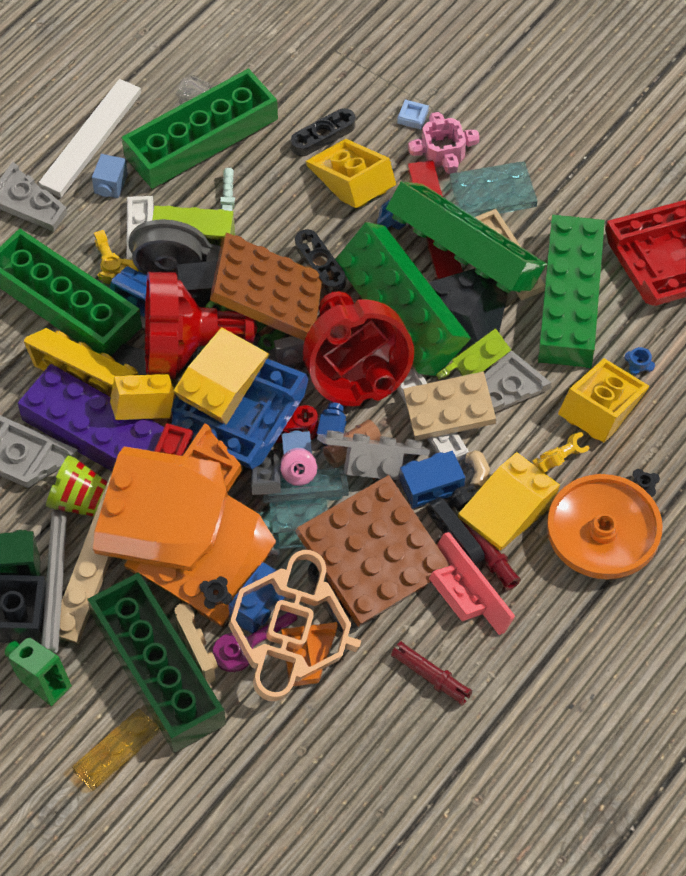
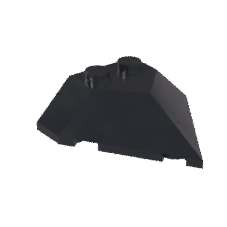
[428,268,508,374]

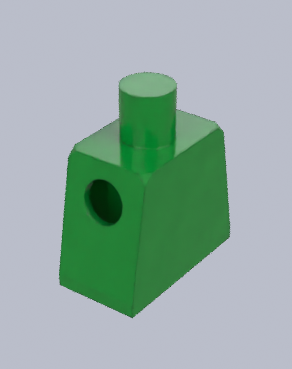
[4,638,72,707]

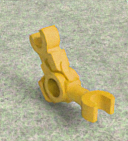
[94,230,141,284]
[532,432,589,473]

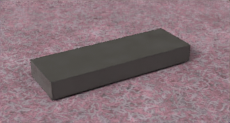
[252,449,281,495]

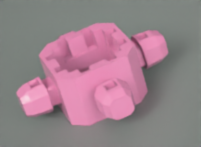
[408,112,480,174]

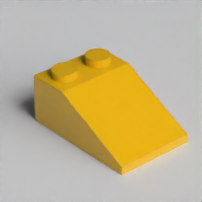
[305,138,397,208]
[173,327,269,425]
[558,358,649,443]
[458,452,560,551]

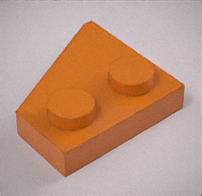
[183,423,242,492]
[281,622,337,687]

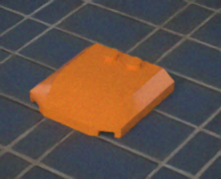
[93,446,228,571]
[124,495,276,627]

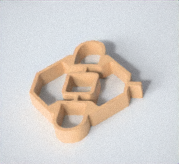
[228,550,361,701]

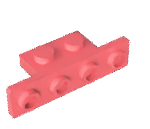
[429,532,515,635]

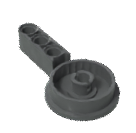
[128,219,221,280]

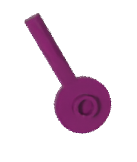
[213,612,298,673]

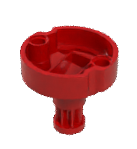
[145,272,258,380]
[303,291,414,406]

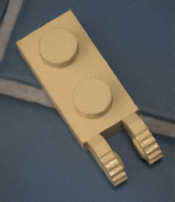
[174,603,218,684]

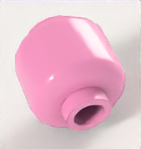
[280,448,317,486]

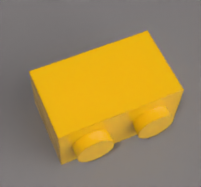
[110,374,174,420]

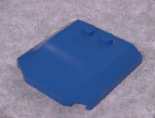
[171,359,308,469]

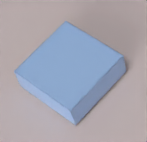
[397,100,429,130]

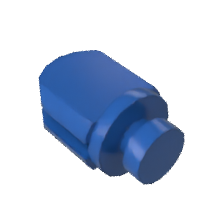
[316,402,346,446]

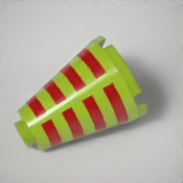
[46,455,107,517]

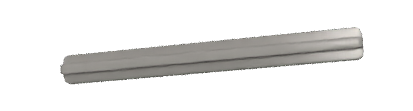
[42,510,67,654]

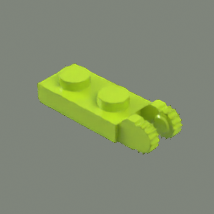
[436,328,511,380]

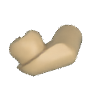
[465,450,490,491]

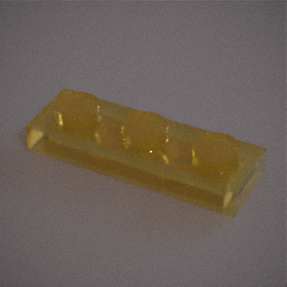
[72,708,160,791]

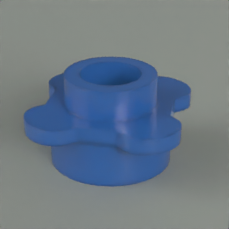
[624,347,655,375]

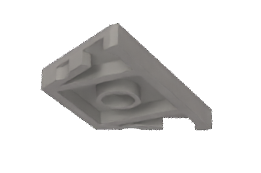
[0,416,78,488]

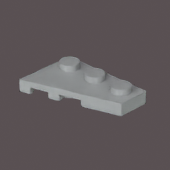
[0,162,67,232]
[485,351,551,413]

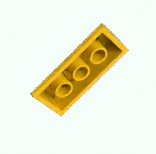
[23,328,138,397]

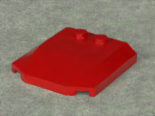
[605,200,686,306]

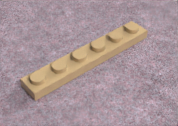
[59,474,112,644]

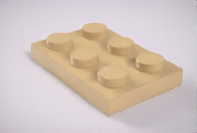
[403,371,496,441]

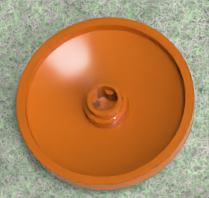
[547,474,663,579]

